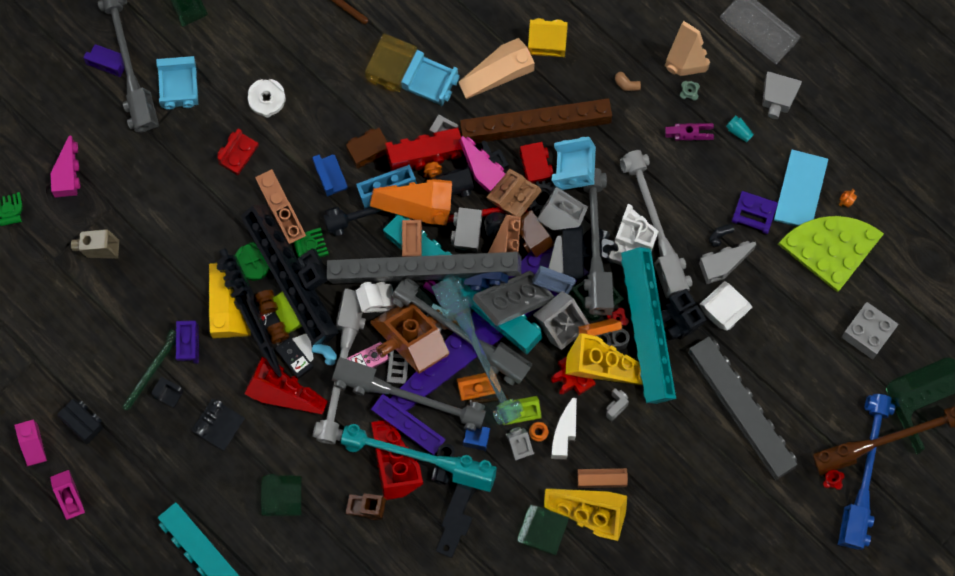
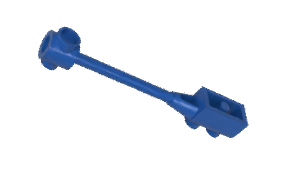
[838,394,895,550]

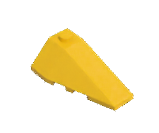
[209,263,251,338]
[566,333,643,385]
[544,489,627,541]

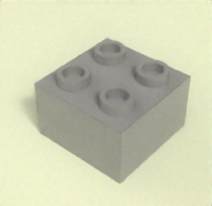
[451,207,482,253]
[533,291,589,350]
[841,302,898,360]

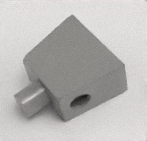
[762,72,802,119]

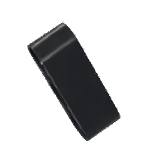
[563,226,584,280]

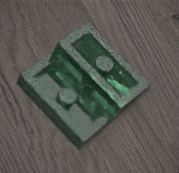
[516,505,569,555]

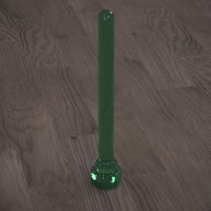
[123,329,176,411]

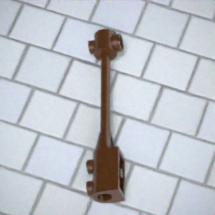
[813,406,955,476]

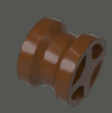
[266,322,290,344]

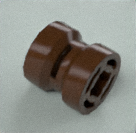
[255,290,278,315]

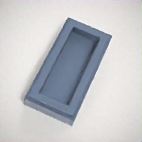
[532,266,575,294]

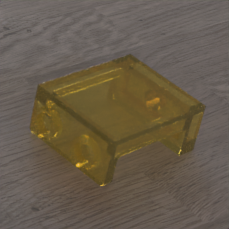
[365,33,418,92]

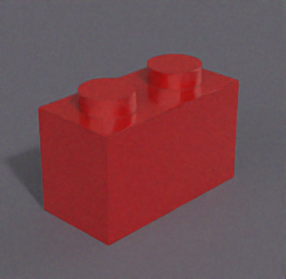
[520,142,553,184]

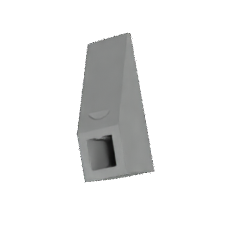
[699,241,756,284]

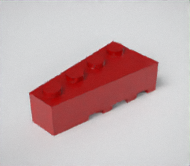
[385,128,464,171]

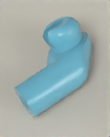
[312,344,337,365]

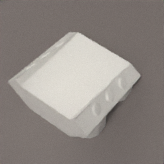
[699,281,752,330]

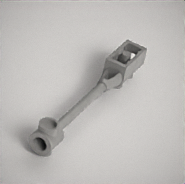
[620,150,692,299]
[313,289,366,444]

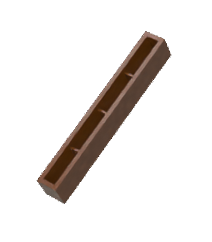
[460,98,612,143]

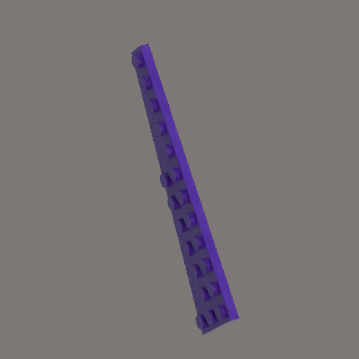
[390,243,589,411]

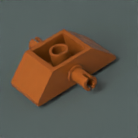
[371,303,449,374]

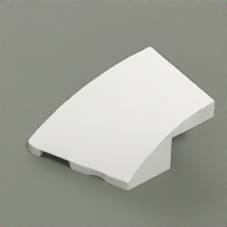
[609,204,659,265]

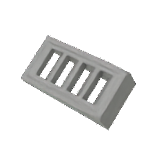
[548,236,563,274]
[387,351,408,384]

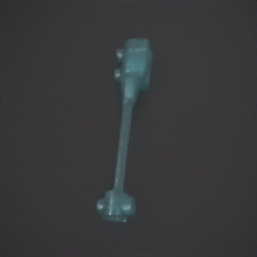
[432,276,523,425]

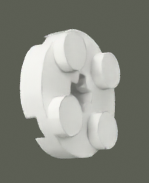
[248,79,286,118]

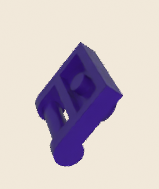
[732,191,778,234]

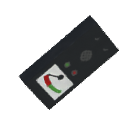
[275,337,314,379]

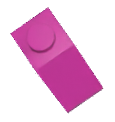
[15,419,47,466]
[50,470,85,520]

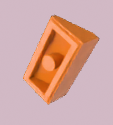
[457,371,499,401]

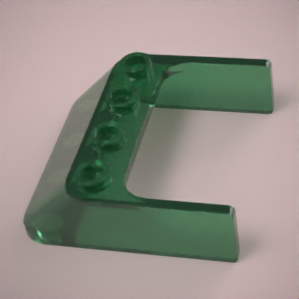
[887,358,955,454]

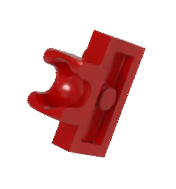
[551,357,596,395]

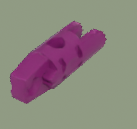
[665,123,714,141]

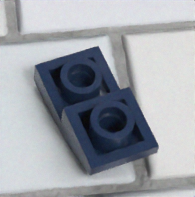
[464,272,509,292]

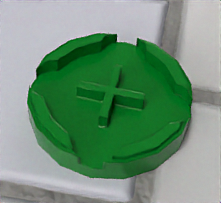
[235,243,270,281]

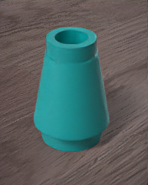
[726,115,754,143]

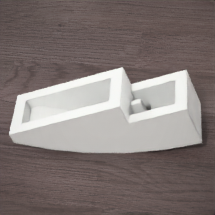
[551,398,577,459]

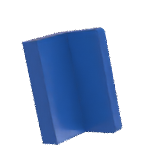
[312,154,348,196]

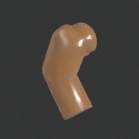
[615,72,641,91]

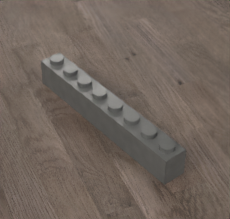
[688,337,797,481]

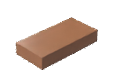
[402,220,422,257]

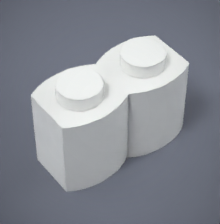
[356,282,397,313]

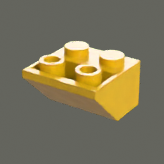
[528,18,568,57]

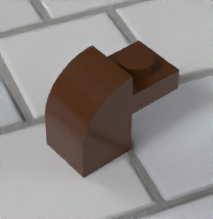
[346,493,386,520]

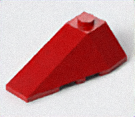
[371,420,423,500]

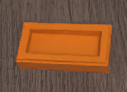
[578,318,622,336]

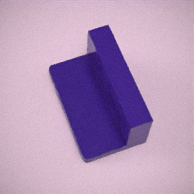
[84,44,125,77]
[176,321,199,363]

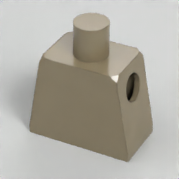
[71,230,119,258]

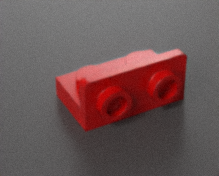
[217,128,259,175]

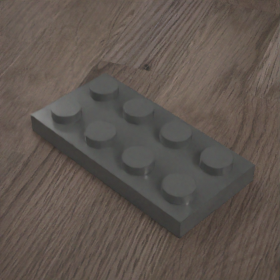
[473,271,554,326]

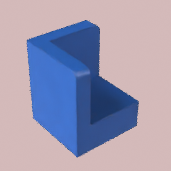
[463,427,490,451]

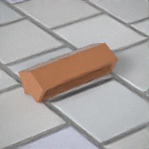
[577,468,628,488]

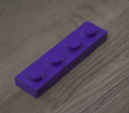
[371,394,446,455]

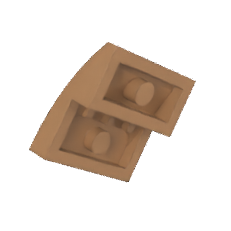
[486,169,542,217]

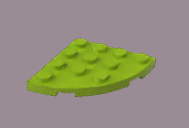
[778,216,884,292]

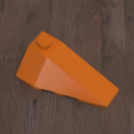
[370,179,452,225]

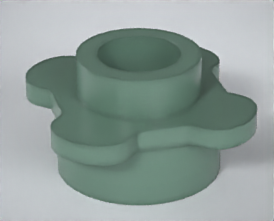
[680,81,700,100]

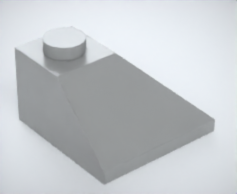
[537,187,588,230]

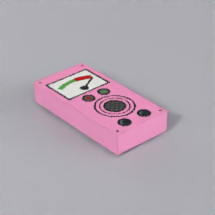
[347,342,389,368]

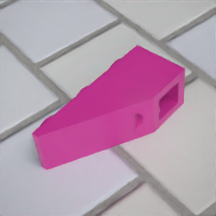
[51,136,80,197]
[459,136,505,193]

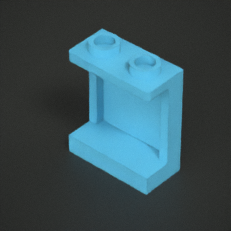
[401,50,460,106]
[156,56,198,109]
[552,137,596,190]

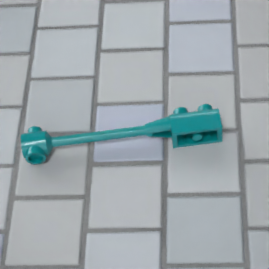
[341,424,497,492]

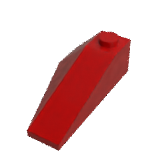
[245,357,327,414]

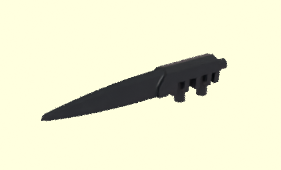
[217,248,282,377]

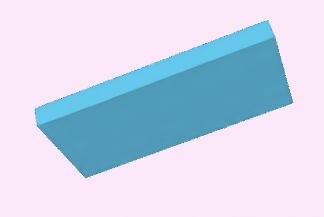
[774,150,828,227]

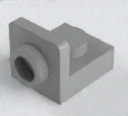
[606,388,629,422]
[506,427,534,460]

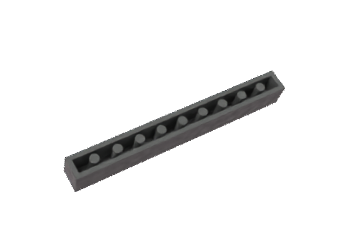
[327,252,521,284]

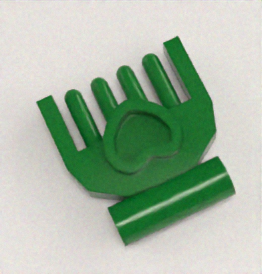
[0,192,23,226]
[293,227,329,258]

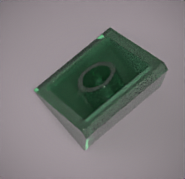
[169,0,208,27]

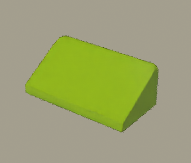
[273,291,302,333]
[499,396,542,425]

